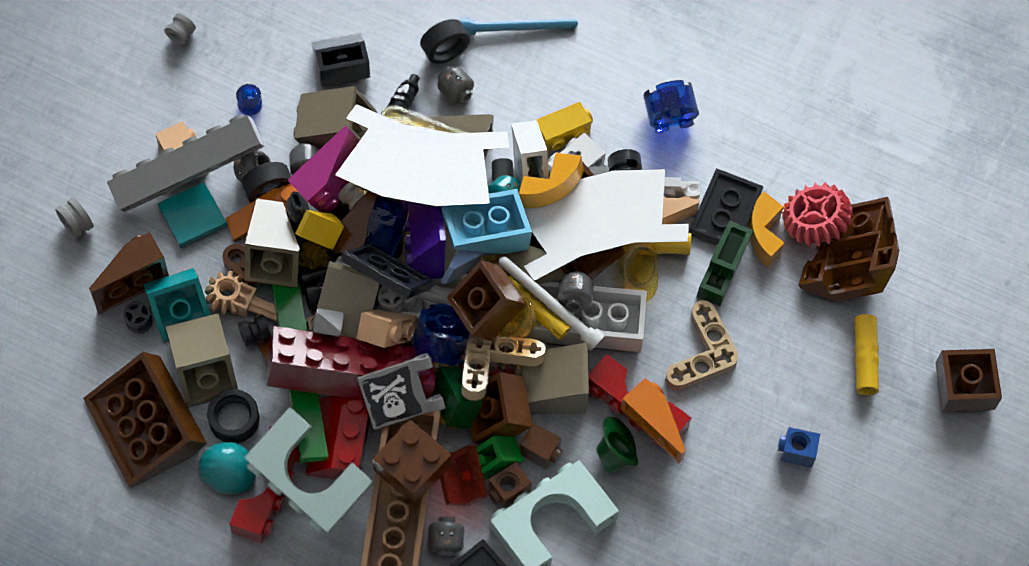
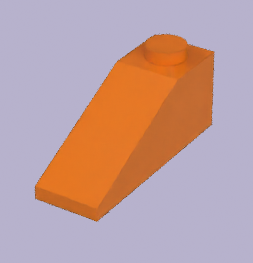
[225,184,303,242]
[621,378,686,464]

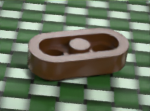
[222,244,265,288]

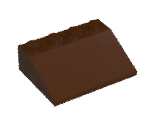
[83,352,207,487]

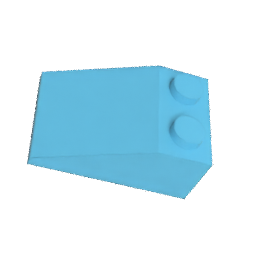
[440,189,532,254]

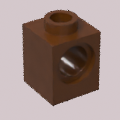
[487,462,532,509]

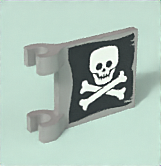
[358,353,445,430]

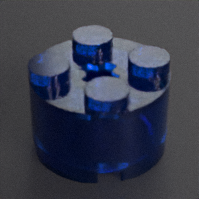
[643,80,699,133]
[412,303,470,366]

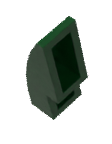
[696,221,753,307]

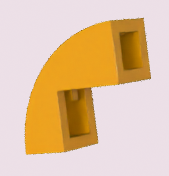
[519,153,584,208]
[749,191,784,267]

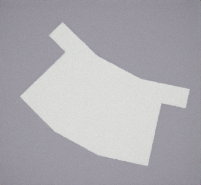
[335,104,509,206]
[524,169,689,281]

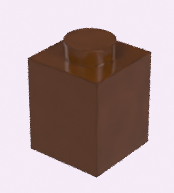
[519,422,563,470]

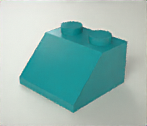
[143,268,210,341]

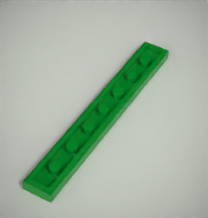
[271,279,328,463]

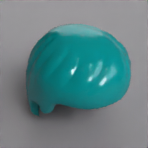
[198,442,256,495]

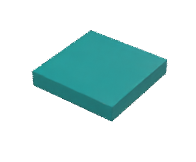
[157,182,227,248]

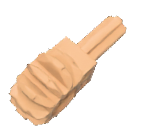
[205,270,277,323]

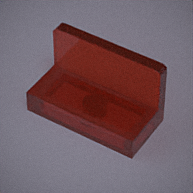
[440,445,487,506]

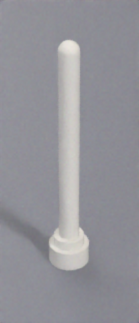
[499,257,605,351]

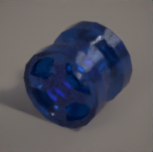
[236,84,263,116]

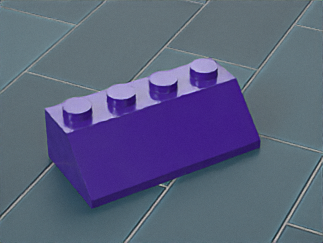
[401,200,446,279]

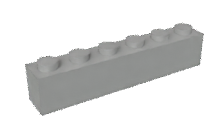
[107,114,265,212]

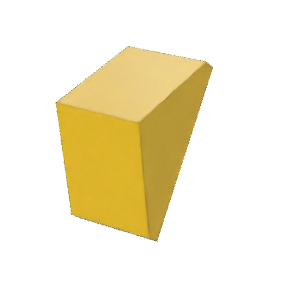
[295,210,344,250]

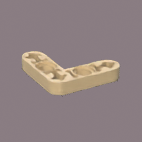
[665,300,738,391]
[462,335,546,401]

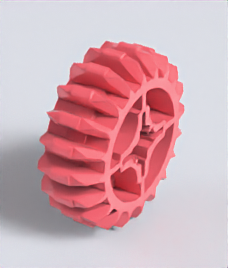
[782,182,853,247]

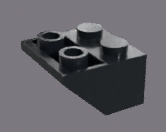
[311,33,371,87]

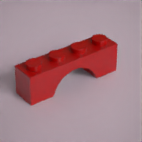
[588,354,691,447]
[229,426,300,543]

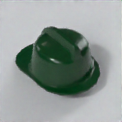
[596,416,638,474]

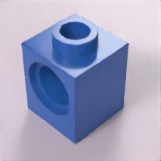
[777,427,820,468]

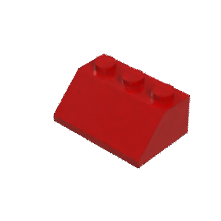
[305,396,370,480]

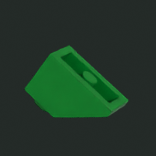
[457,436,524,485]

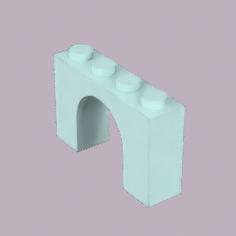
[245,407,374,533]
[490,460,619,566]

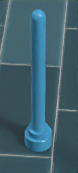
[460,18,578,37]

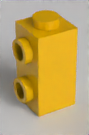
[536,101,593,151]

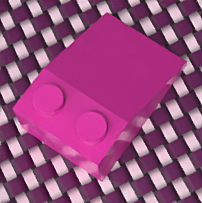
[288,125,360,213]

